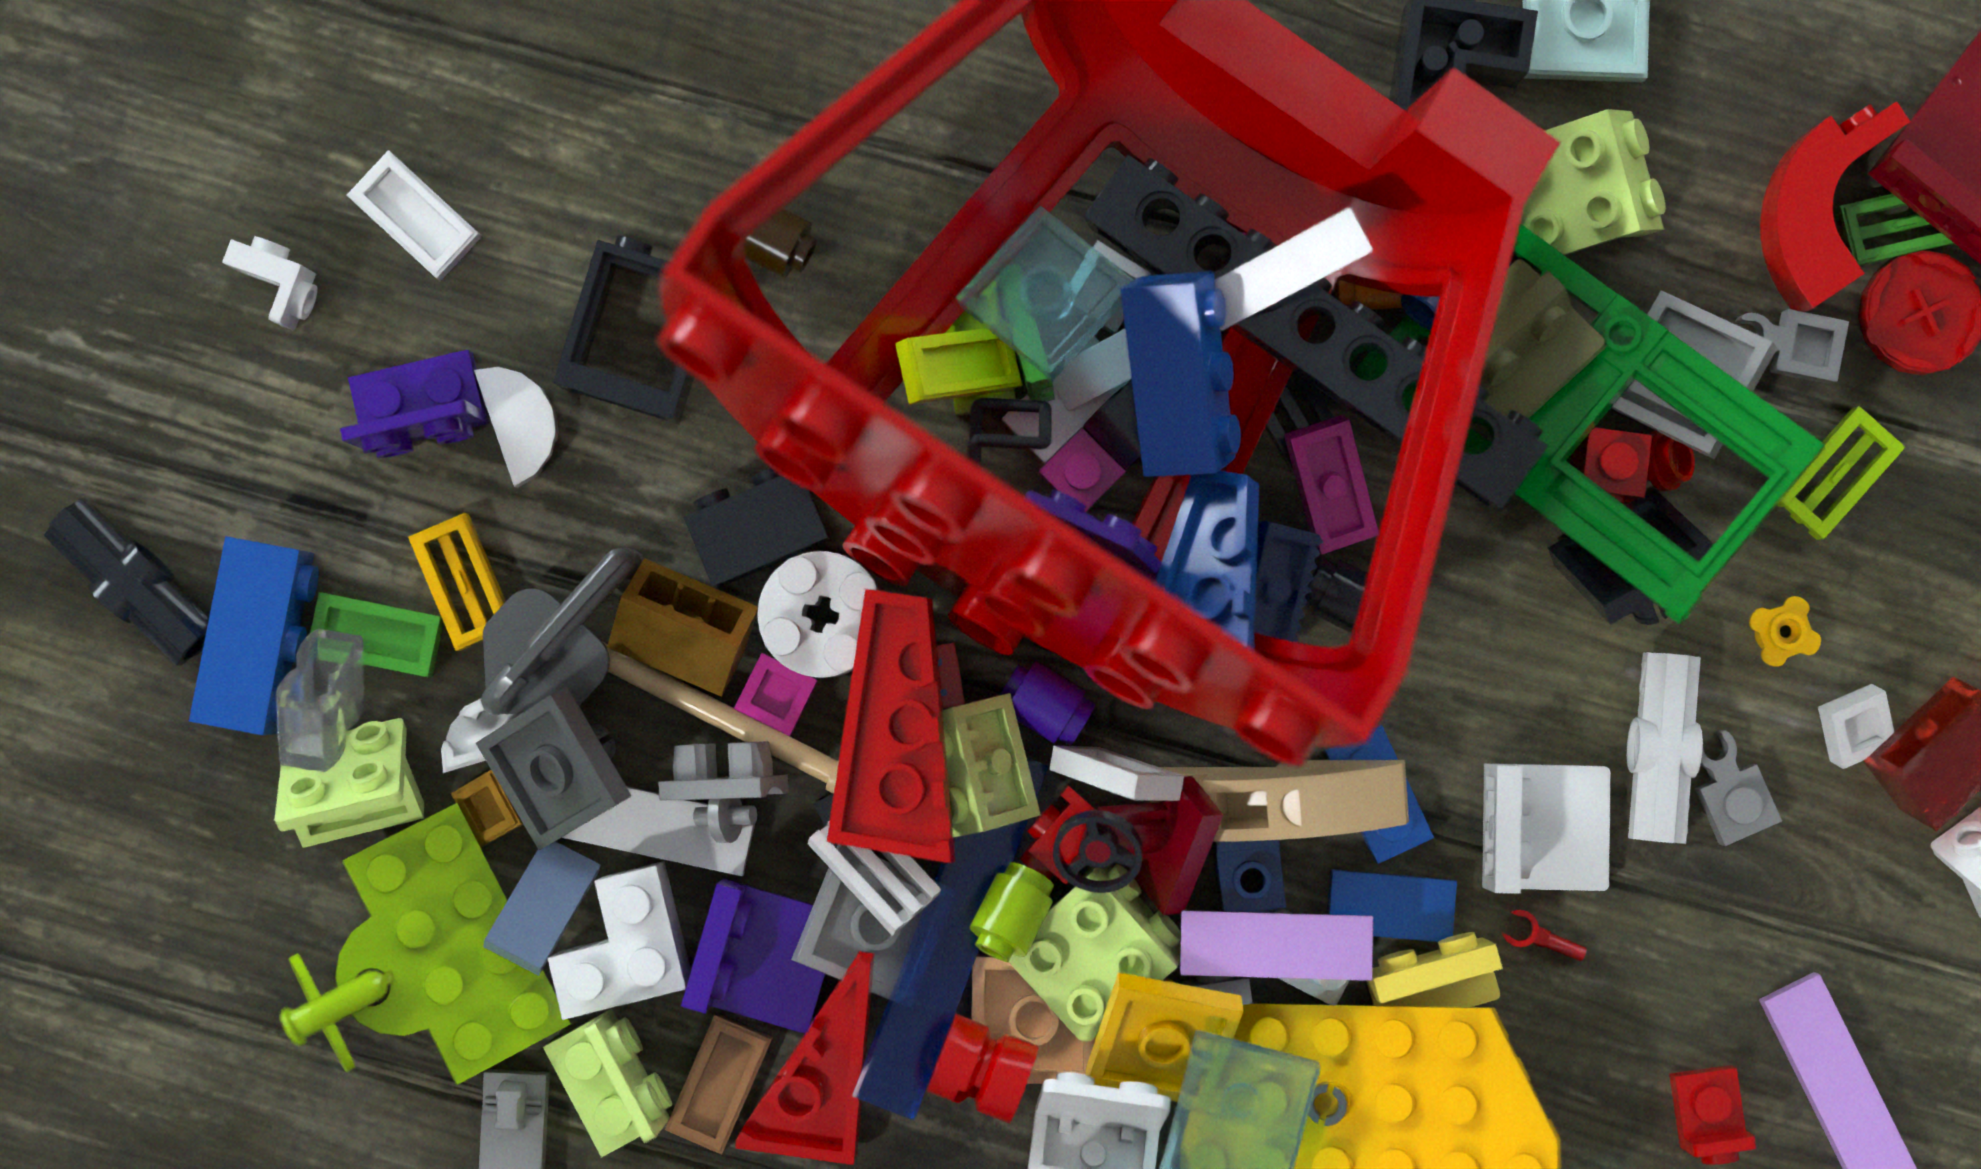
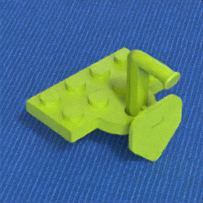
[281,803,570,1085]

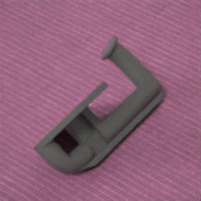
[481,548,644,716]

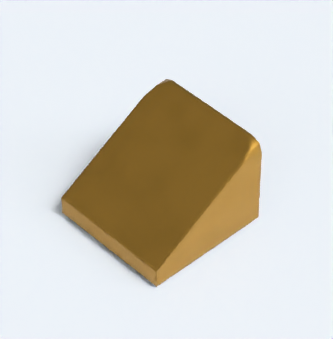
[451,770,524,848]

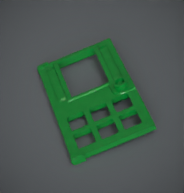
[1355,223,1825,625]

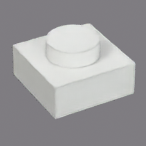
[1818,684,1897,769]

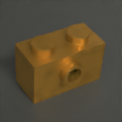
[607,558,758,697]

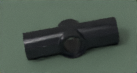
[44,498,209,666]

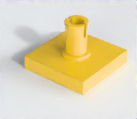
[1086,972,1243,1107]

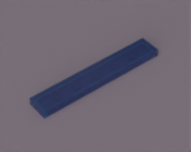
[852,757,1049,1120]

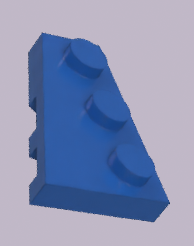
[1154,470,1259,651]

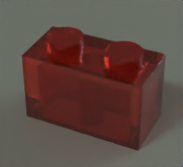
[1863,677,1981,832]

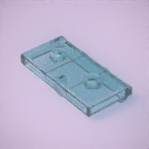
[1160,1030,1320,1169]

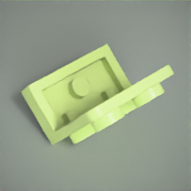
[1520,109,1666,255]
[1009,864,1181,1042]

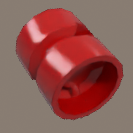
[926,1014,1039,1124]

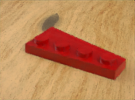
[827,589,956,863]

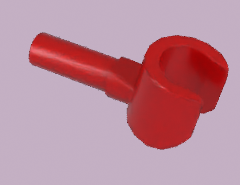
[1501,909,1587,962]

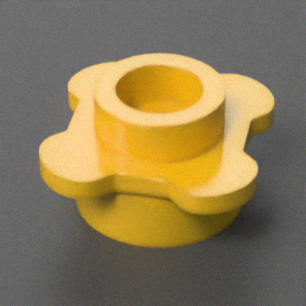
[1749,596,1821,667]

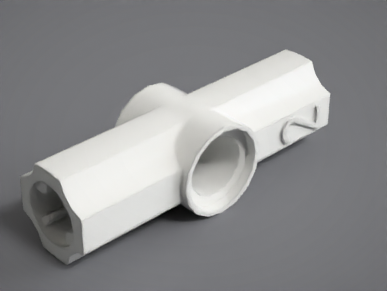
[1627,652,1703,844]

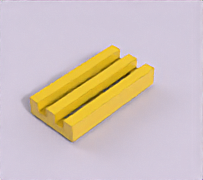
[408,513,506,651]

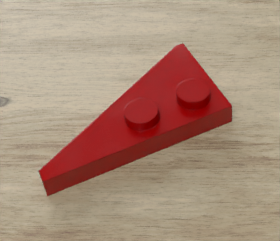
[735,951,875,1165]

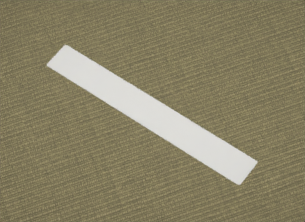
[1050,208,1372,411]

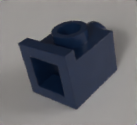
[1212,840,1286,913]

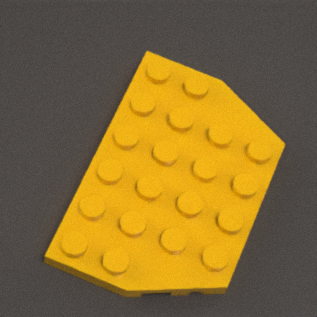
[1180,1003,1561,1169]

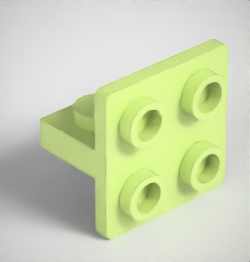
[275,718,424,848]

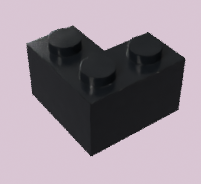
[1389,0,1538,110]

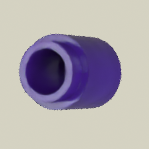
[999,660,1096,746]

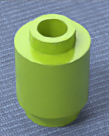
[969,862,1054,962]

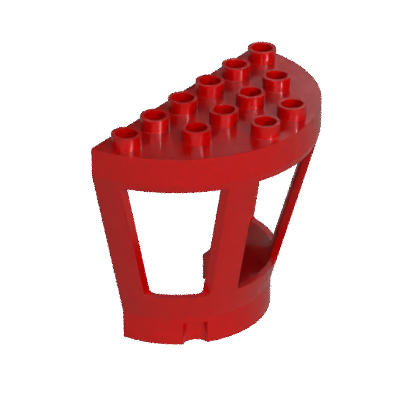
[657,0,1561,766]

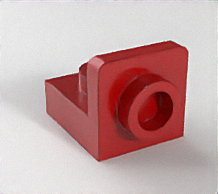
[1669,1065,1757,1165]

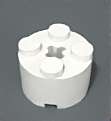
[758,551,881,678]

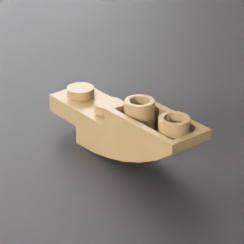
[1150,760,1409,842]

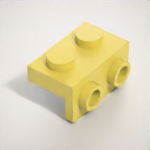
[1366,932,1503,1007]

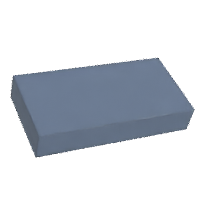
[483,841,601,976]

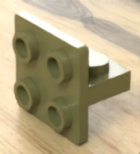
[1479,259,1606,418]

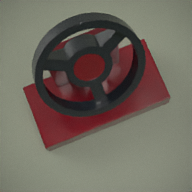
[1053,776,1224,915]

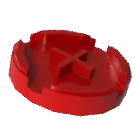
[1858,250,1981,375]

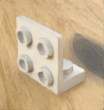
[1482,763,1610,893]

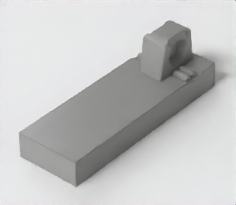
[479,1069,550,1169]

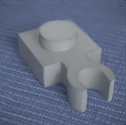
[1735,309,1849,384]
[1694,730,1782,846]

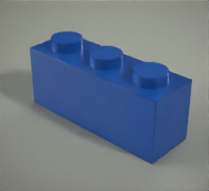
[1120,271,1241,477]
[189,536,319,735]

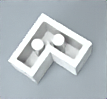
[548,861,691,1020]

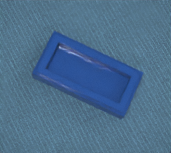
[1327,869,1457,942]

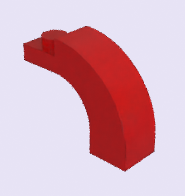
[1760,101,1911,312]

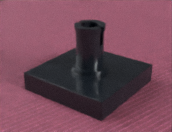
[1548,489,1714,625]

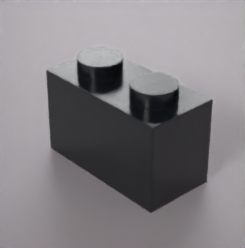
[683,468,831,589]

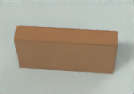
[665,1012,773,1155]

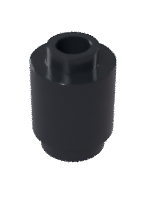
[1301,558,1369,634]

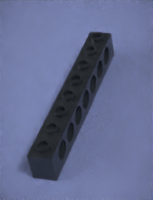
[1084,154,1547,515]

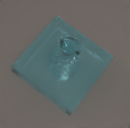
[956,205,1134,382]

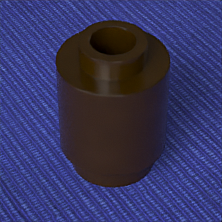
[744,208,817,278]

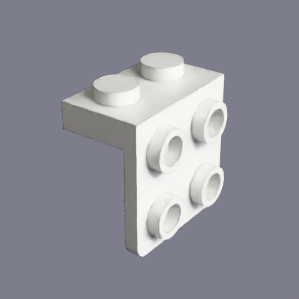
[1028,1072,1171,1169]

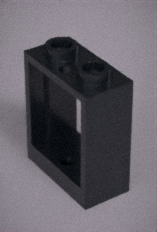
[553,235,695,425]

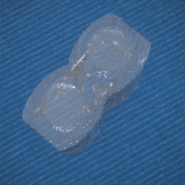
[276,629,365,772]

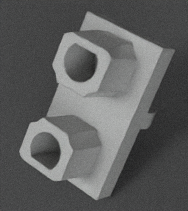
[658,741,789,843]

